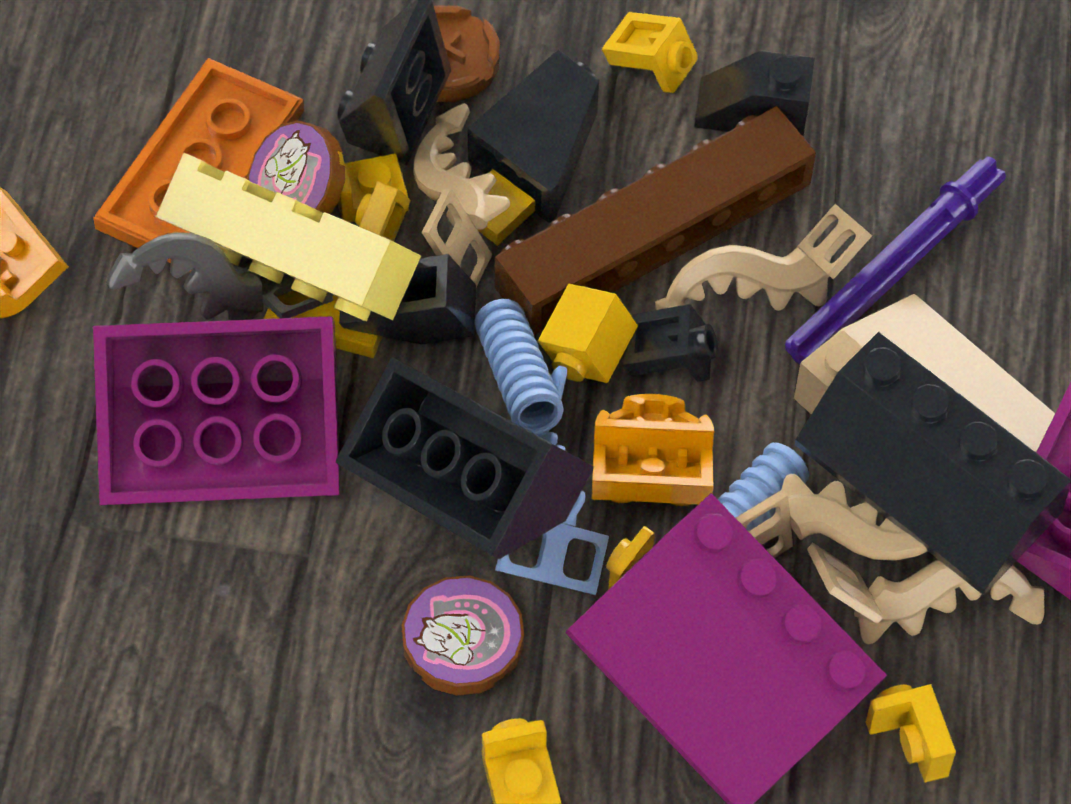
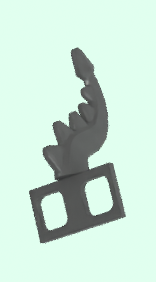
[106,232,333,320]

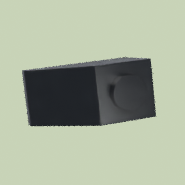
[694,51,815,137]
[339,254,476,345]

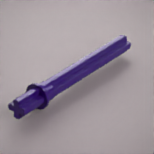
[785,156,1006,365]

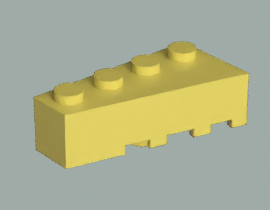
[156,153,421,322]

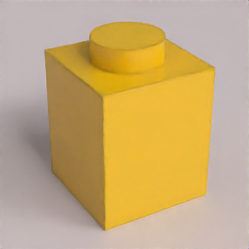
[538,283,638,383]

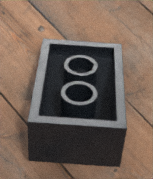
[337,0,452,165]

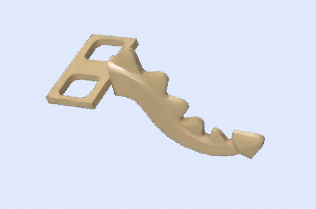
[413,104,510,287]
[655,204,872,311]
[736,474,927,561]
[807,542,1044,644]

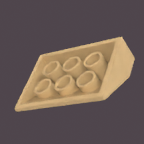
[794,294,1055,452]

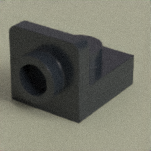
[623,304,718,382]

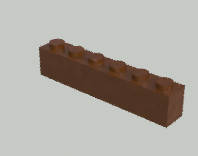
[495,106,816,335]

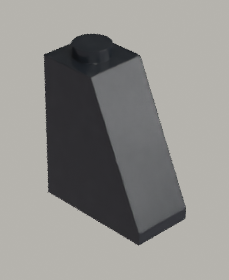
[467,50,599,223]

